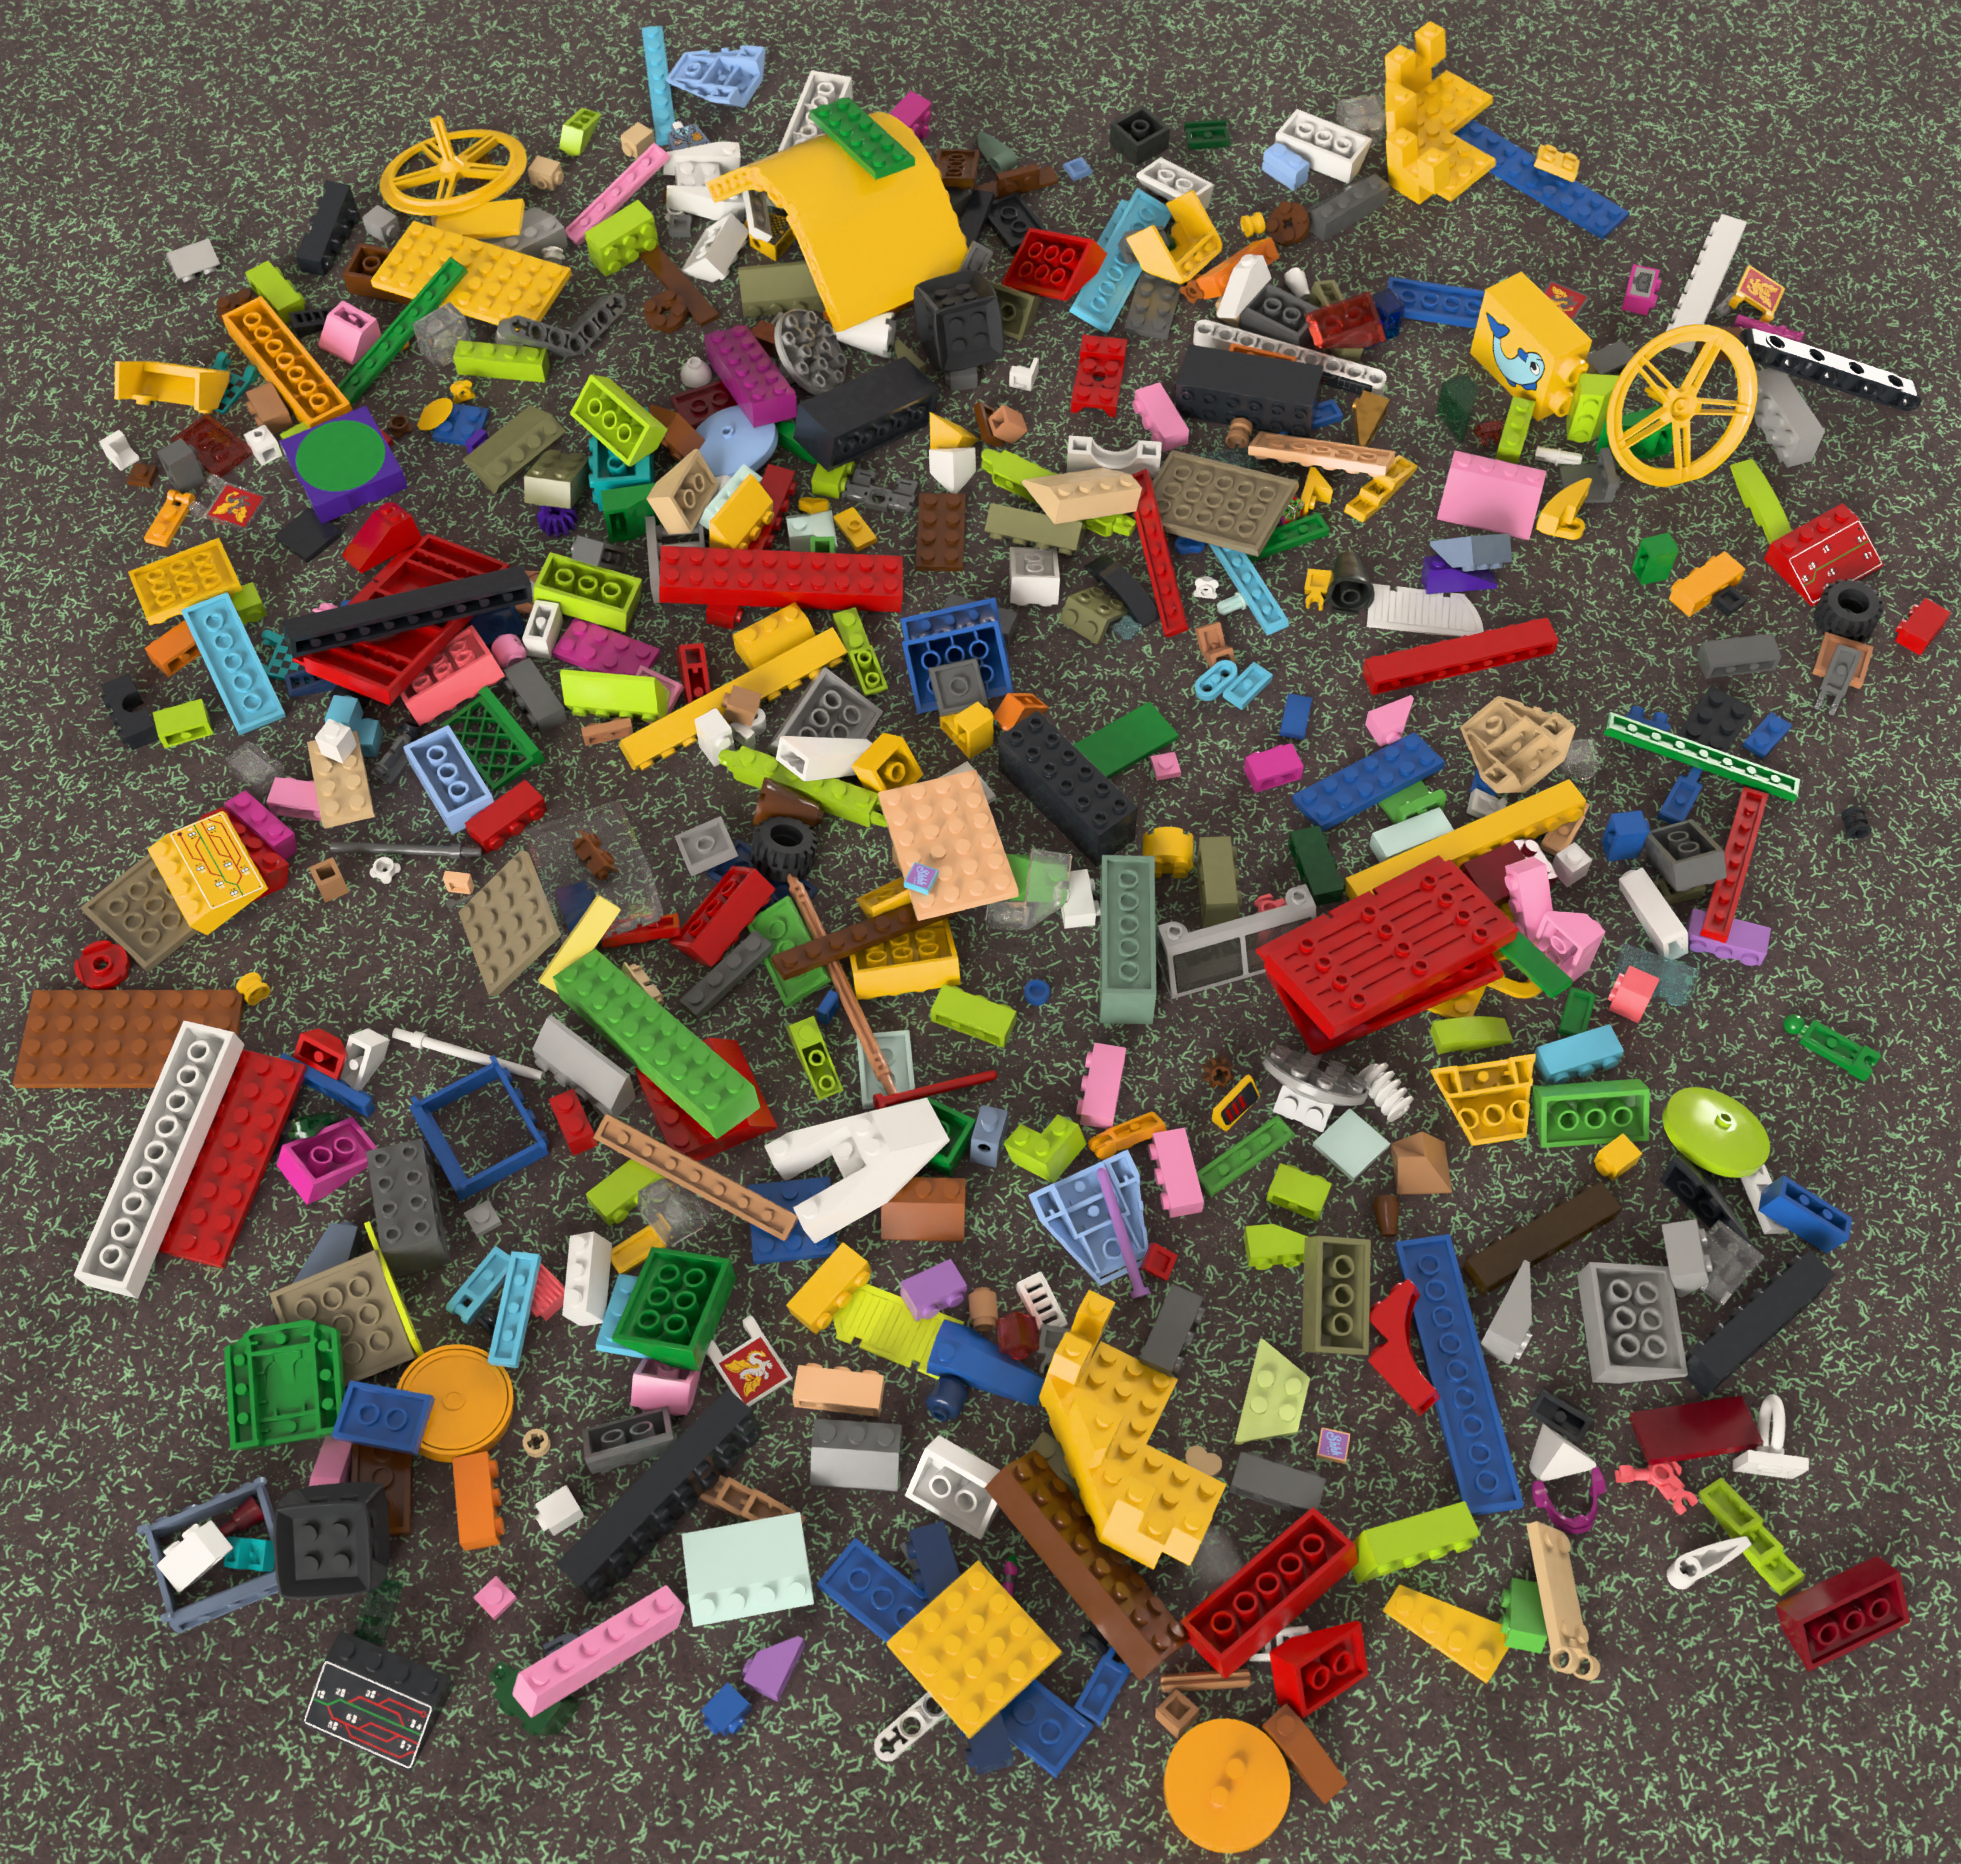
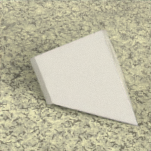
[929,447,976,493]
[1529,1423,1596,1482]

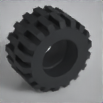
[1814,579,1884,643]
[750,816,818,882]

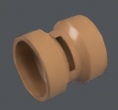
[1226,418,1253,450]

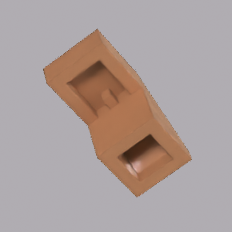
[1195,622,1238,676]

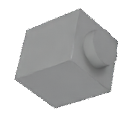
[362,205,400,243]

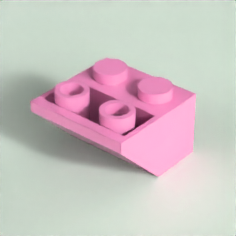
[318,301,381,365]

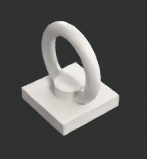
[1733,1394,1809,1479]

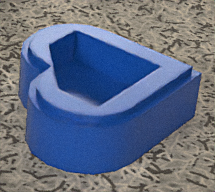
[1175,536,1205,555]

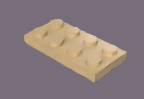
[307,731,375,829]

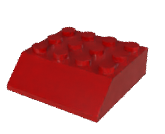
[634,1038,778,1161]

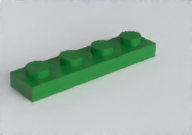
[1245,513,1330,563]

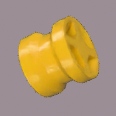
[1240,212,1265,238]
[236,972,271,1006]

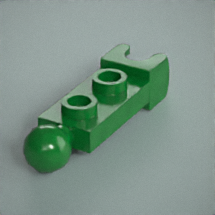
[1783,1014,1881,1082]

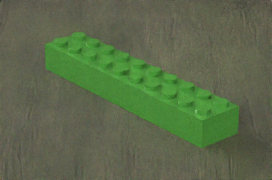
[553,949,760,1139]

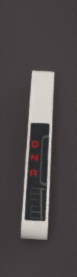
[1193,320,1386,396]

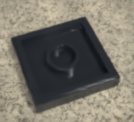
[274,508,342,563]

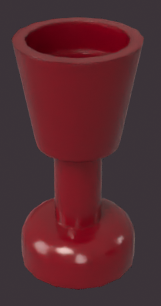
[219,1495,265,1538]

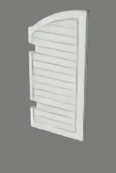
[1367,584,1484,637]

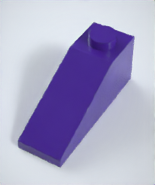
[1421,555,1497,594]

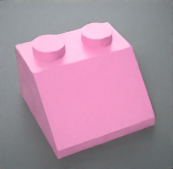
[630,1358,703,1416]

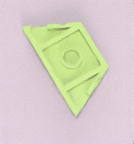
[1234,1339,1310,1445]

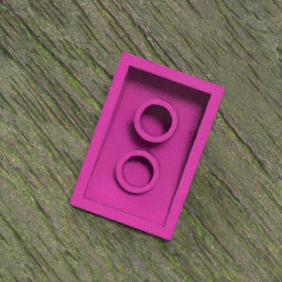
[276,1117,378,1205]

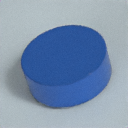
[1024,979,1050,1006]

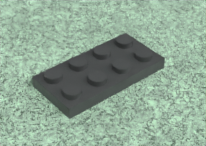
[1124,269,1183,340]

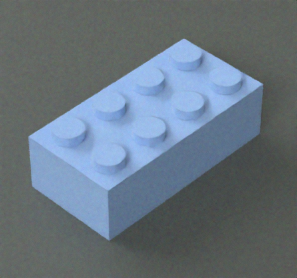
[403,725,494,835]

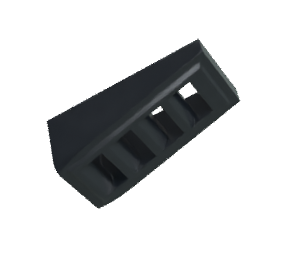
[288,307,334,339]

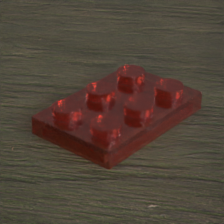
[171,413,253,480]

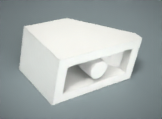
[340,1029,390,1092]

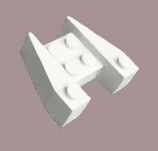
[663,142,745,221]

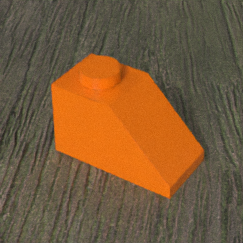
[994,693,1049,732]

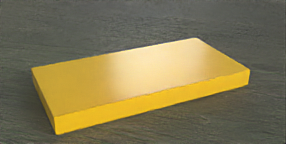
[435,199,525,240]

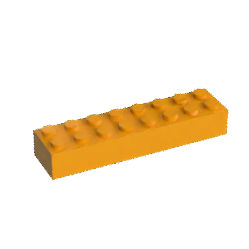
[222,296,352,428]

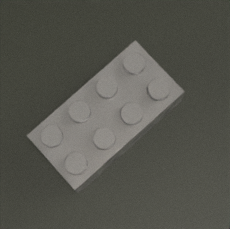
[1753,368,1825,468]

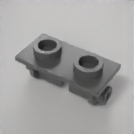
[370,733,411,784]

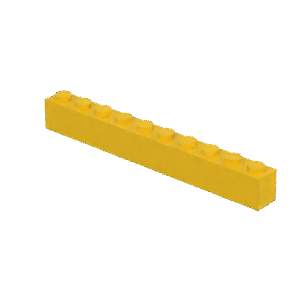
[619,627,847,771]
[1345,779,1586,900]

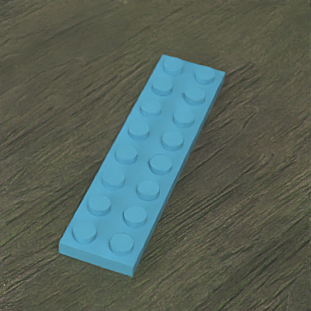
[1069,188,1172,334]

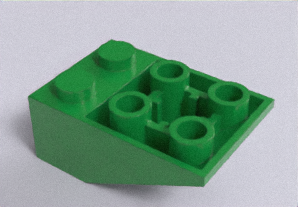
[1595,405,1673,459]
[601,483,662,543]

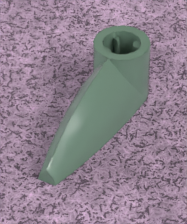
[977,131,1018,174]

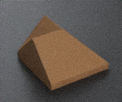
[1390,1132,1452,1195]

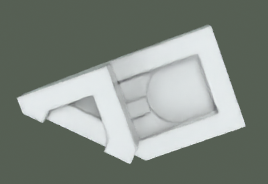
[1466,788,1508,818]

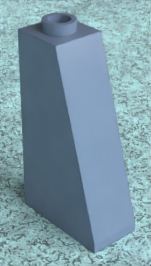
[275,1221,363,1315]

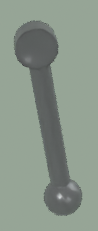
[446,894,476,909]

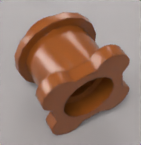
[1180,274,1204,304]

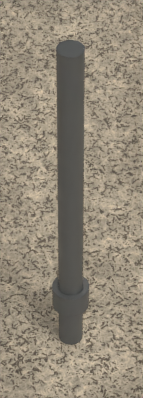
[330,842,483,859]

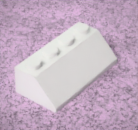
[1275,109,1372,184]

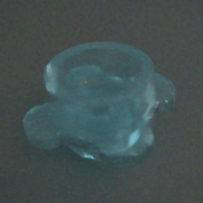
[1113,616,1142,640]

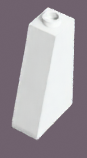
[776,736,872,781]
[1619,867,1688,963]

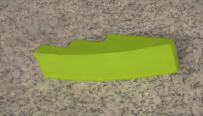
[1730,459,1792,544]
[1698,1477,1805,1596]

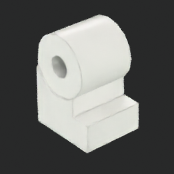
[730,708,766,748]

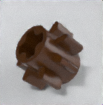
[1200,1054,1234,1089]

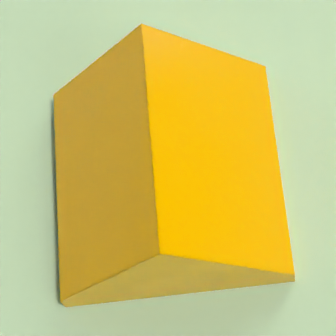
[856,877,912,919]

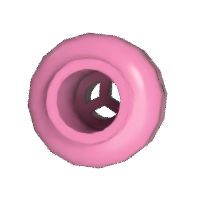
[491,634,527,669]

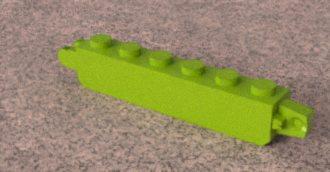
[981,448,1136,537]
[718,746,887,827]

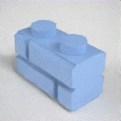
[1262,142,1310,191]

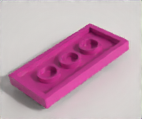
[552,618,661,675]

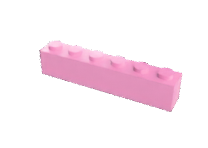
[513,1585,685,1718]

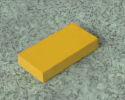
[611,1223,668,1275]

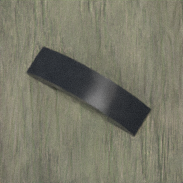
[1084,555,1160,629]

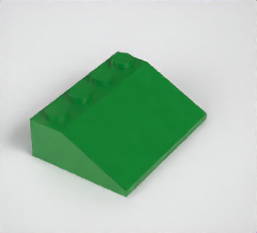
[612,1247,736,1372]

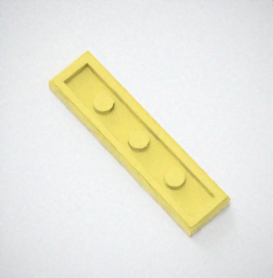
[538,894,621,994]

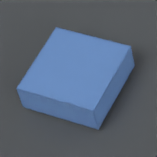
[1063,157,1092,181]

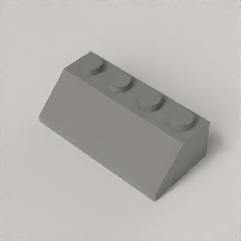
[532,1014,636,1118]

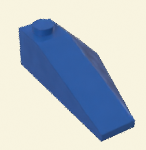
[927,1319,1044,1407]

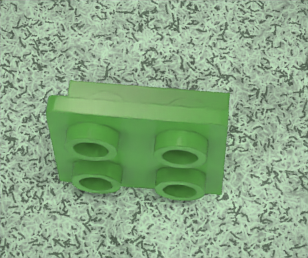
[1379,781,1447,824]

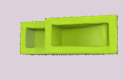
[1430,1016,1513,1054]

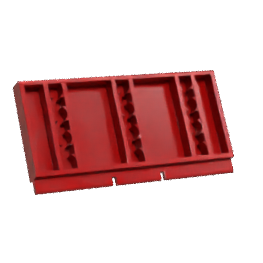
[292,533,510,705]
[1255,855,1518,1040]

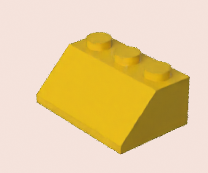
[709,474,774,549]
[733,602,816,671]

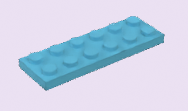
[181,592,286,735]

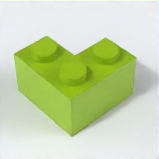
[1004,1114,1086,1183]

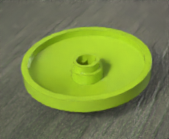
[1662,1087,1770,1178]

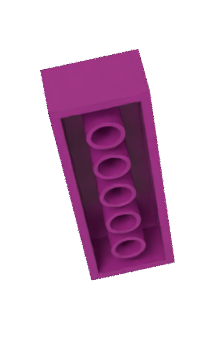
[704,325,797,428]

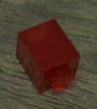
[996,1311,1040,1360]

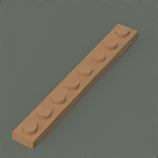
[593,1114,798,1241]

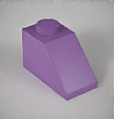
[742,1636,805,1702]

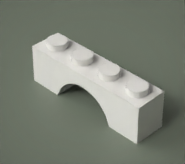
[1067,436,1162,478]

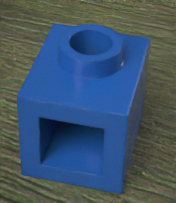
[701,1682,752,1737]

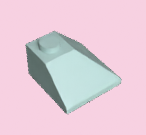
[786,510,838,552]

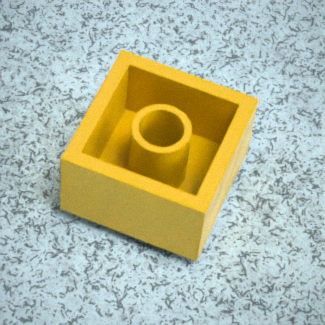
[851,733,924,793]

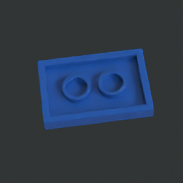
[331,1380,435,1455]

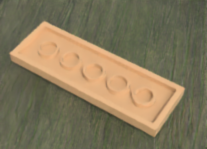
[1248,431,1395,477]

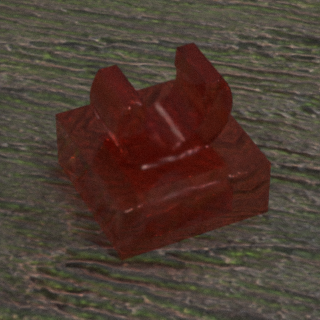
[1473,420,1504,447]

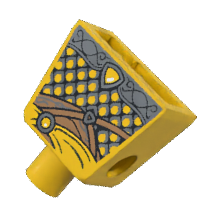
[744,213,796,262]

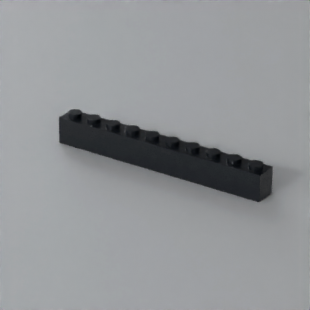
[281,565,532,658]

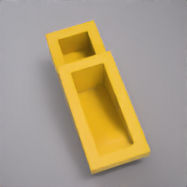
[1536,478,1592,536]

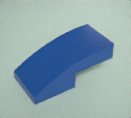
[1279,693,1312,740]

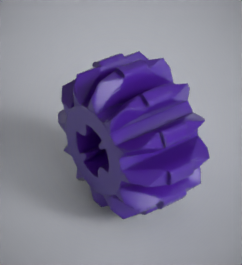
[537,505,578,539]

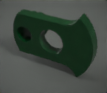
[288,1113,338,1139]

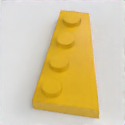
[1383,1584,1509,1683]

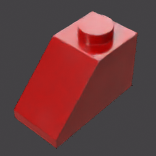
[293,1028,348,1080]

